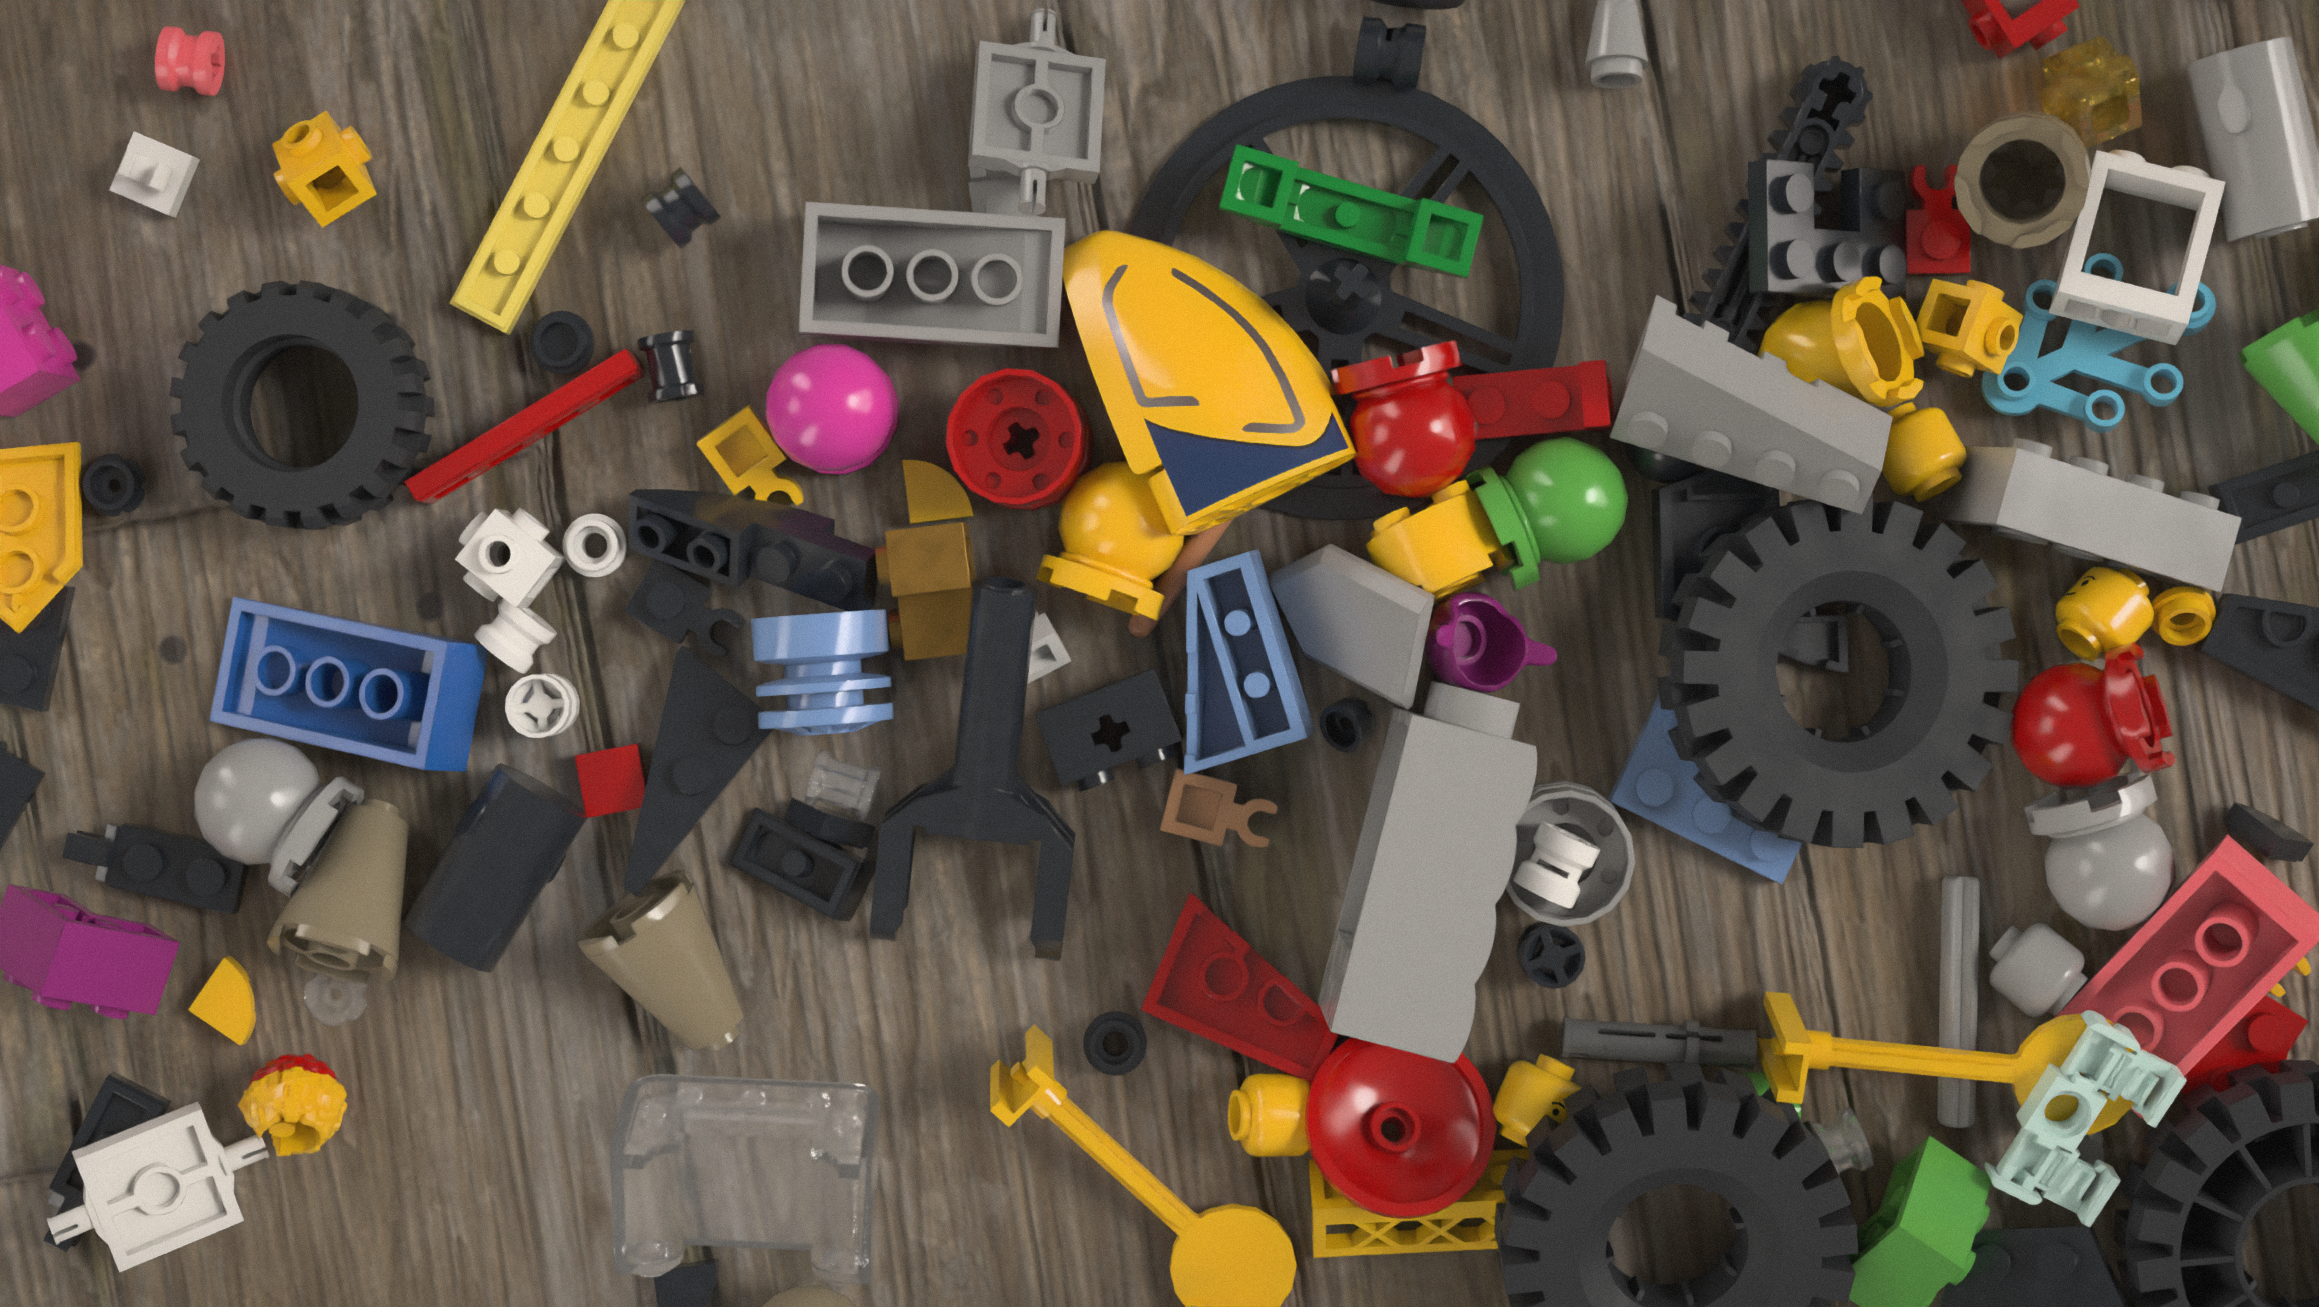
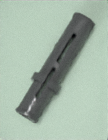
[1560,1017,1757,1070]

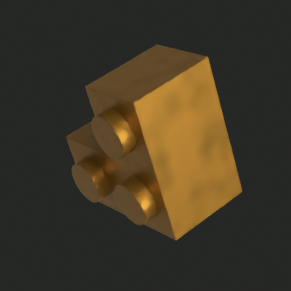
[875,522,976,661]

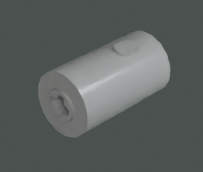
[2185,36,2319,242]

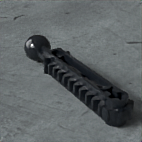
[1625,56,1873,483]

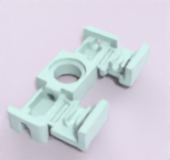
[1984,1010,2187,1227]

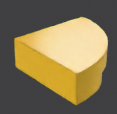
[902,460,974,524]
[188,955,256,1046]

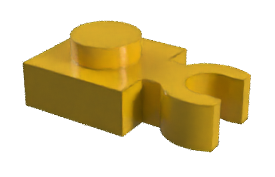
[696,404,804,506]

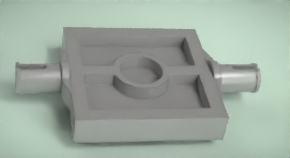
[968,8,1106,215]

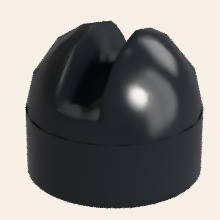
[1320,697,1376,753]

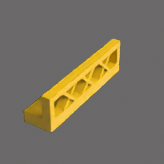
[1309,1149,1531,1258]

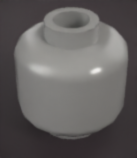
[1988,922,2088,1017]

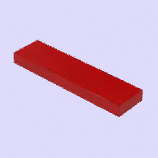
[404,349,646,504]

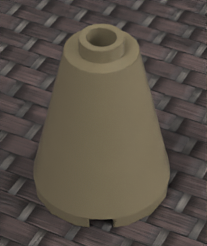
[267,799,409,984]
[578,870,744,1053]

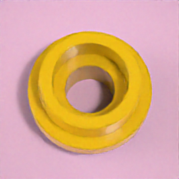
[2151,586,2216,646]

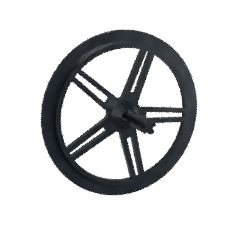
[1130,76,1564,520]

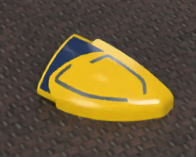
[1062,230,1357,535]

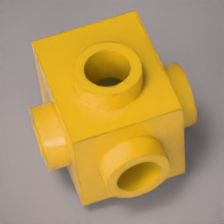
[272,111,377,228]
[1916,279,2023,378]

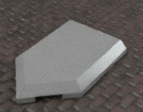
[1267,544,1435,710]

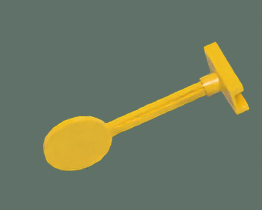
[1757,991,2134,1135]
[990,1024,1297,1307]

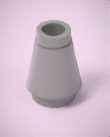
[1585,0,1649,89]

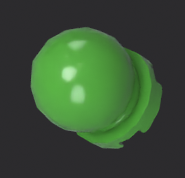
[1463,437,1628,592]

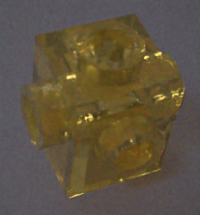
[2039,35,2142,149]

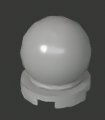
[194,738,364,898]
[2023,771,2176,931]

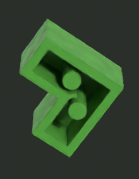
[1847,1135,1992,1307]

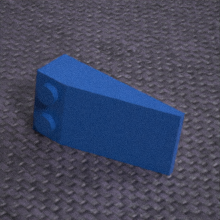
[209,596,489,772]

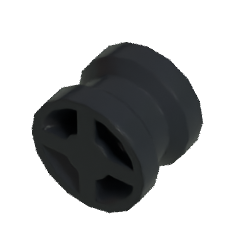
[641,167,721,249]
[1516,922,1586,989]

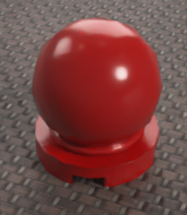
[1331,340,1475,498]
[2010,642,2175,790]

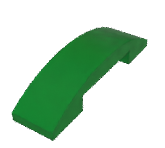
[1218,144,1484,279]

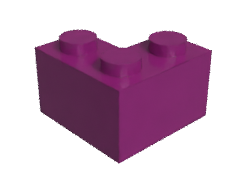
[0,884,180,1019]

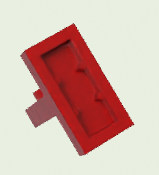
[1453,359,1615,440]

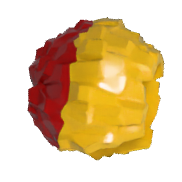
[238,1053,347,1156]

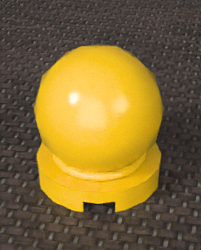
[1757,277,1924,407]
[1035,461,1184,621]

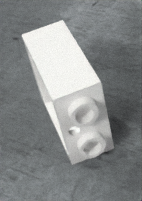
[2048,150,2226,345]

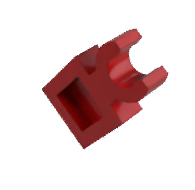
[1905,164,1971,276]

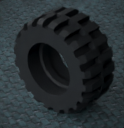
[169,280,435,530]

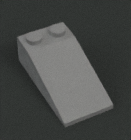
[799,202,1066,349]

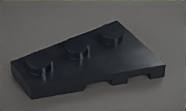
[2194,593,2319,714]

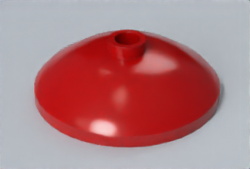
[1305,1037,1496,1219]

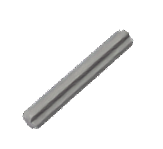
[1937,875,1980,1128]

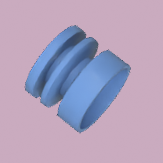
[751,609,894,736]

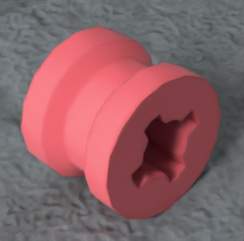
[155,26,225,96]

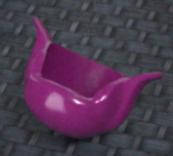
[1425,591,1557,693]

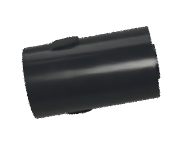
[402,763,588,973]

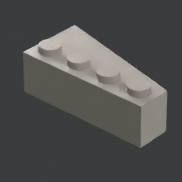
[1610,295,1892,514]
[1936,438,2242,592]

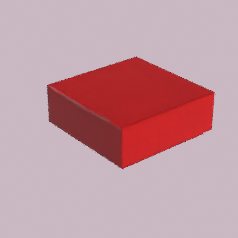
[575,743,647,818]

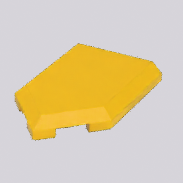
[0,442,83,634]

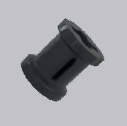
[637,330,705,404]

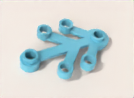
[1981,253,2216,433]

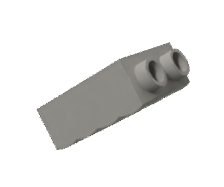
[1317,681,1537,1063]

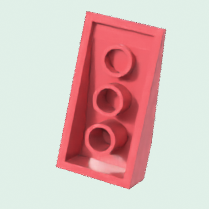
[2053,834,2319,1119]

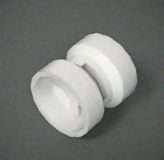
[505,673,580,738]
[1513,821,1600,909]

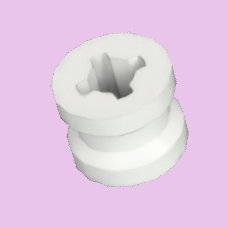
[474,598,557,674]

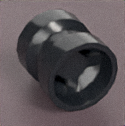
[1352,16,1426,90]

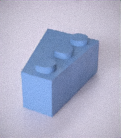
[1184,549,1316,775]

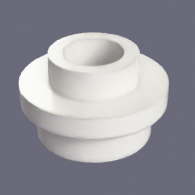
[563,514,628,577]

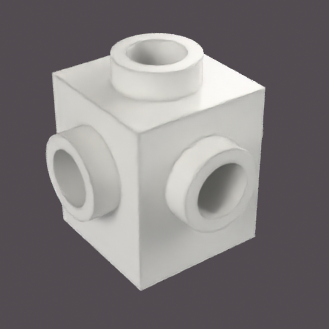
[455,508,566,608]

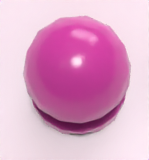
[766,344,900,475]

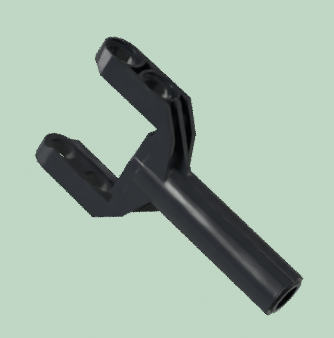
[870,576,1076,961]

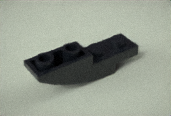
[628,489,877,612]

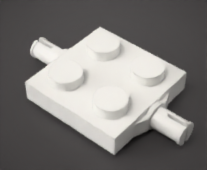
[46,1101,269,1273]

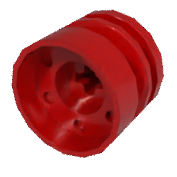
[946,368,1095,511]

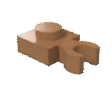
[1160,768,1278,848]

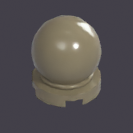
[1954,110,2092,249]

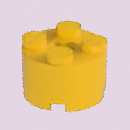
[1365,480,1515,605]

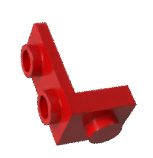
[1961,0,2080,60]

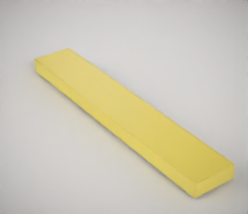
[449,0,686,335]

